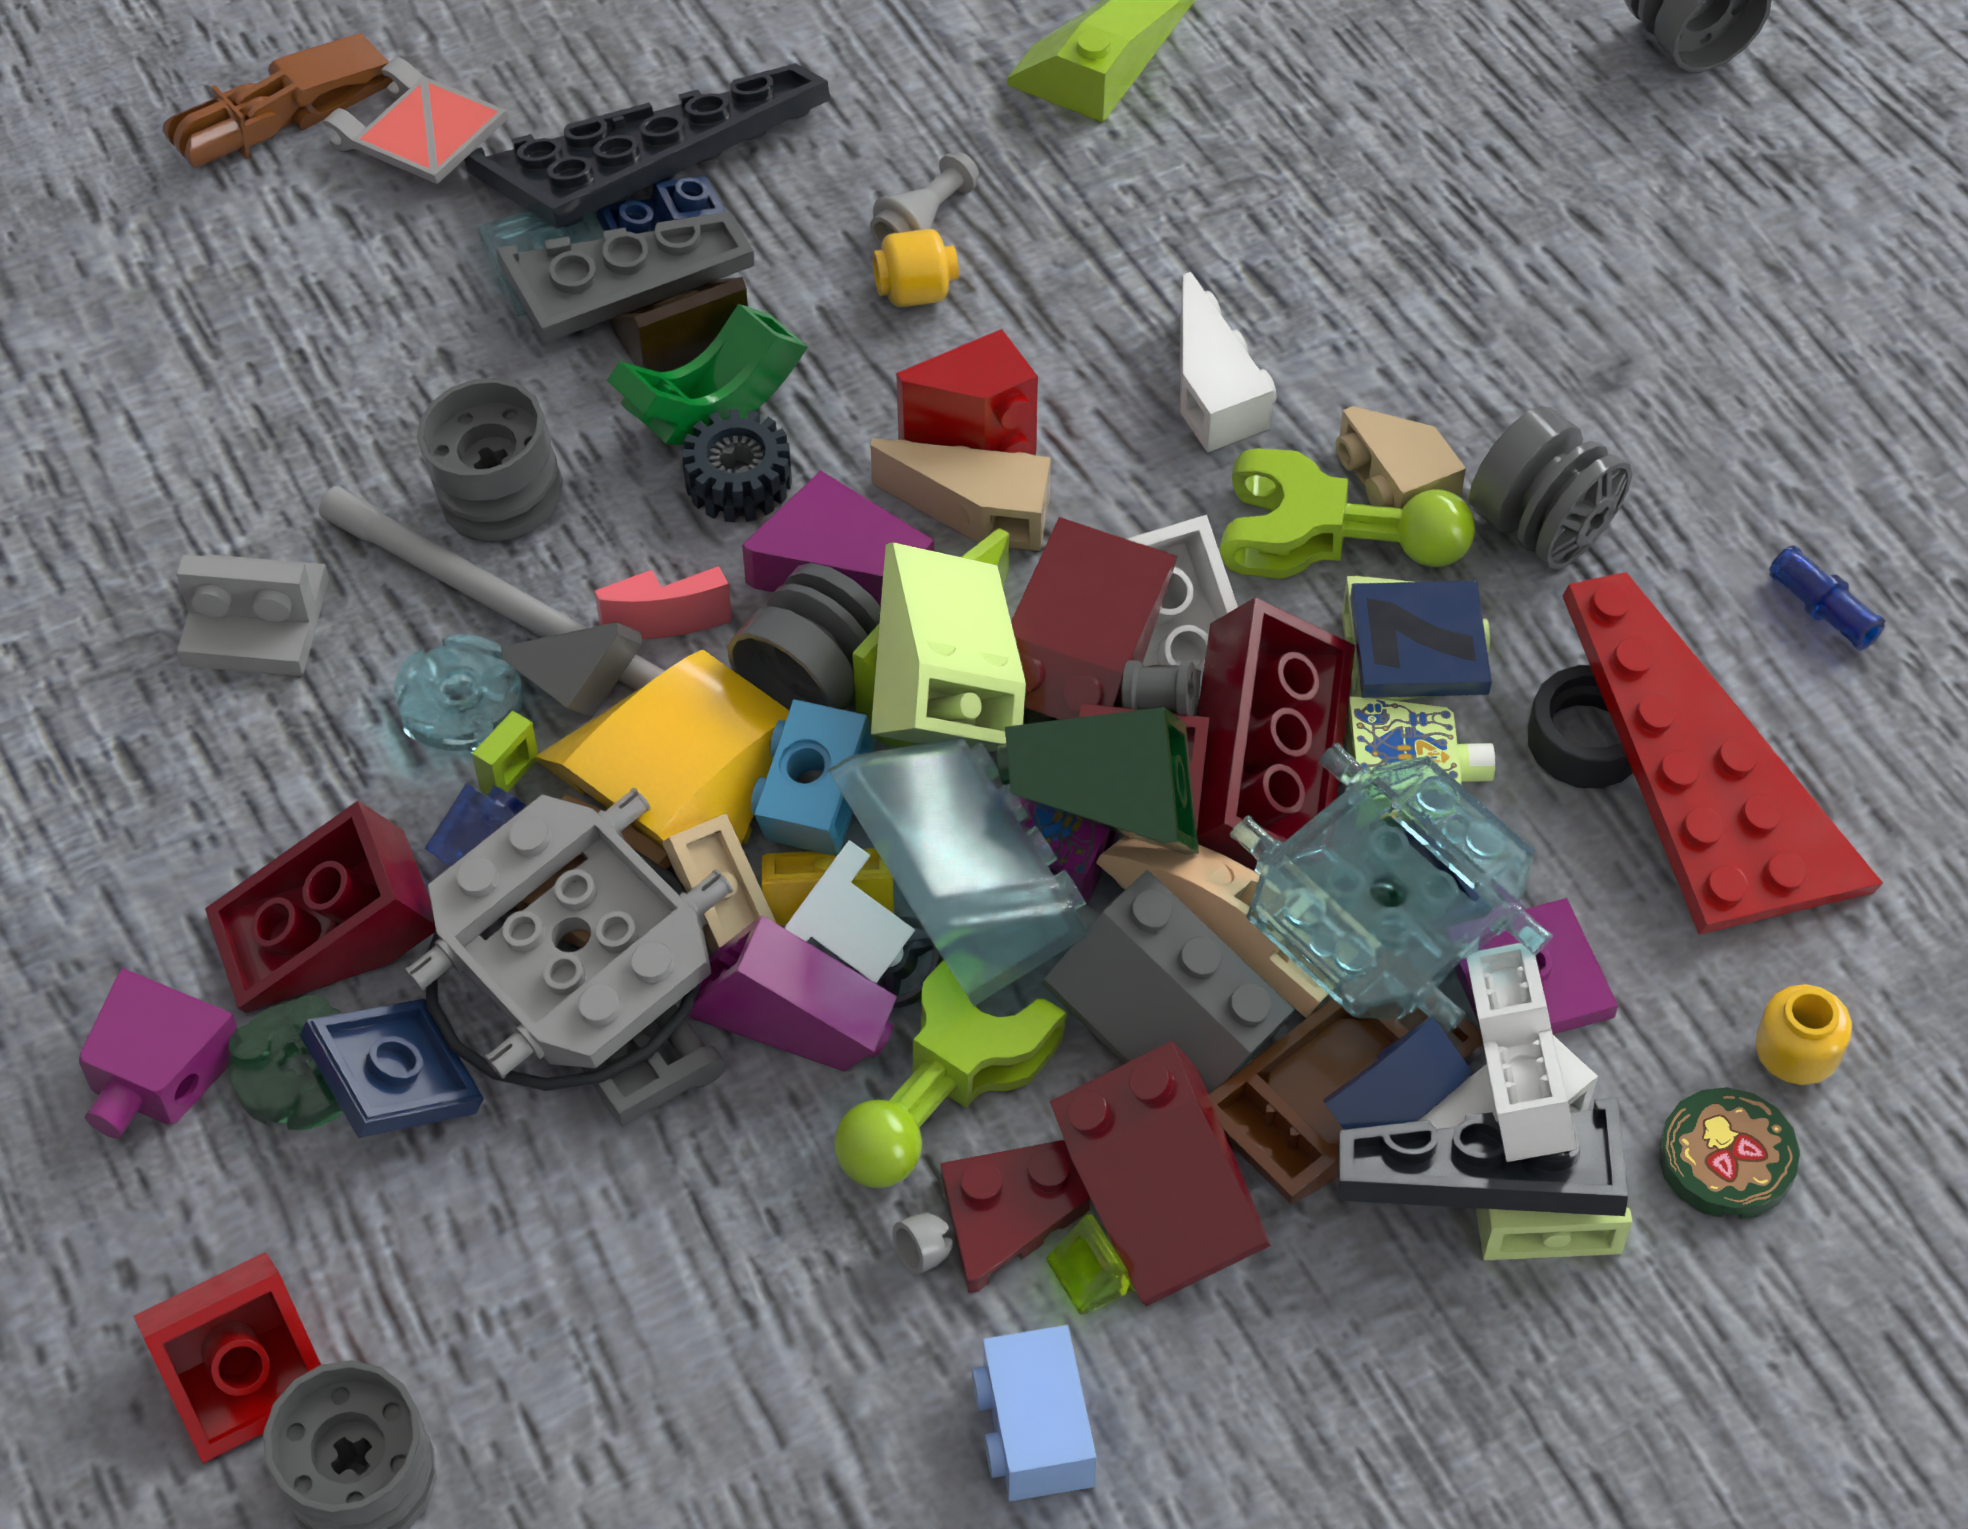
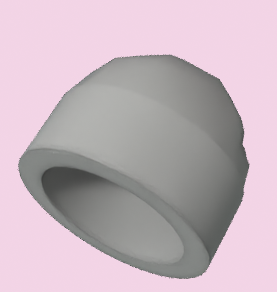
[892,1213,953,1275]

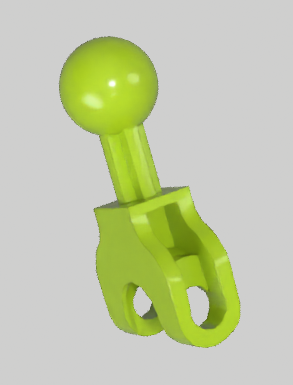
[1219,448,1475,579]
[834,947,1067,1188]

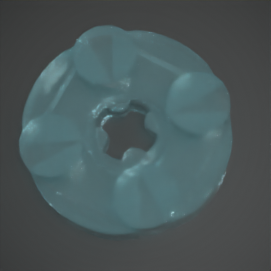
[394,635,523,753]

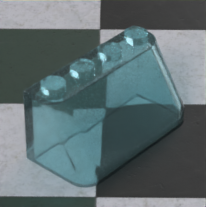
[828,738,1089,1006]

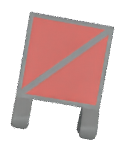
[323,57,509,184]

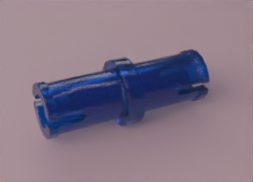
[1769,545,1886,651]

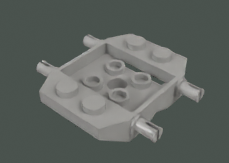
[404,787,733,1079]

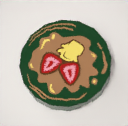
[1660,1087,1800,1219]

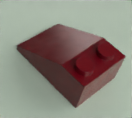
[1011,517,1178,720]
[205,800,436,1013]
[1050,1040,1271,1306]

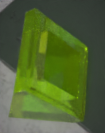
[1046,1214,1134,1315]

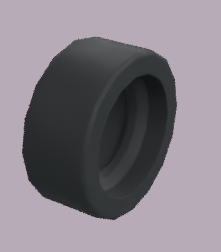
[1527,665,1633,788]

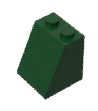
[997,707,1199,855]

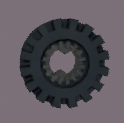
[682,409,792,523]

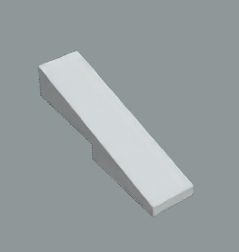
[1466,941,1577,1162]

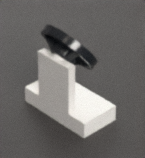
[784,840,945,1008]

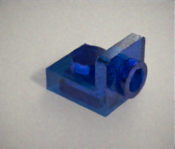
[424,783,527,866]

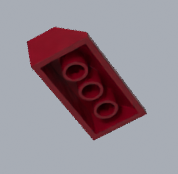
[1197,597,1356,873]

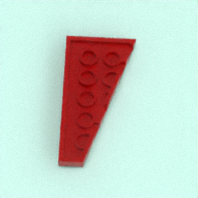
[1562,572,1883,935]

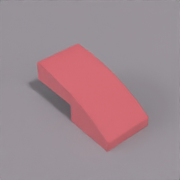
[594,566,732,639]

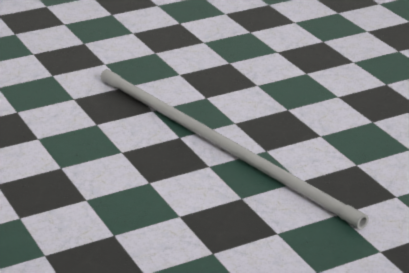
[319,486,1102,938]

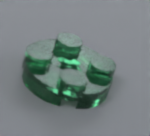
[228,995,344,1130]

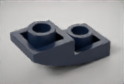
[596,176,726,236]
[1323,1016,1473,1130]

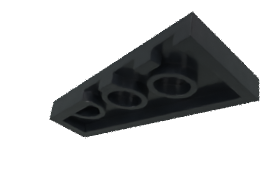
[1338,1097,1628,1216]

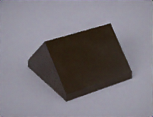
[609,277,748,372]

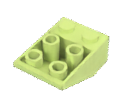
[871,542,1026,754]

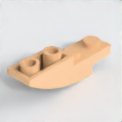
[1096,835,1350,1018]

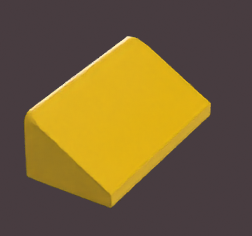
[762,847,894,926]

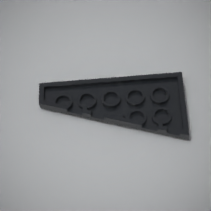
[464,63,830,229]

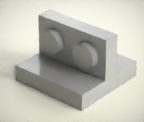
[176,554,329,676]

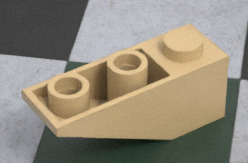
[870,438,1051,551]

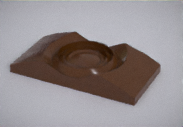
[1209,951,1484,1204]

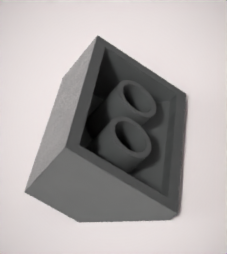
[1041,869,1295,1094]

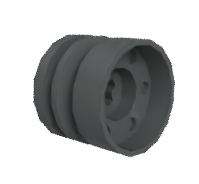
[1625,0,1772,72]
[417,378,563,541]
[1468,405,1633,569]
[727,563,881,711]
[263,1360,437,1529]

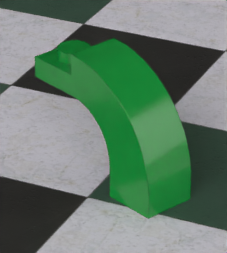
[606,304,808,445]

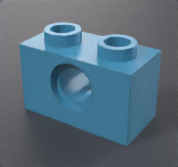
[751,699,876,856]

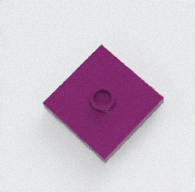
[1442,898,1618,1034]

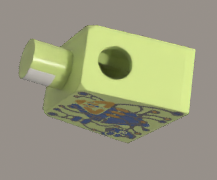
[1345,697,1495,833]

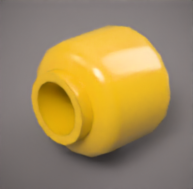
[872,229,959,307]
[1755,984,1852,1085]

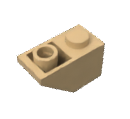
[1336,406,1466,508]

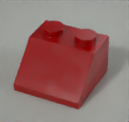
[896,329,1038,455]
[133,1252,321,1464]

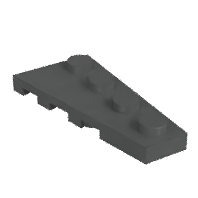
[496,212,754,343]

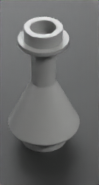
[870,152,979,246]

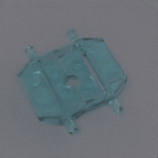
[1230,743,1553,1034]

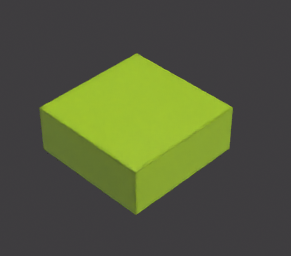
[472,710,538,802]

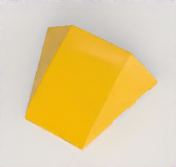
[534,650,789,850]

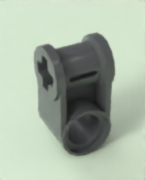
[1122,660,1201,716]

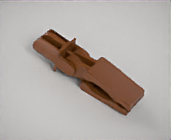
[162,33,393,168]

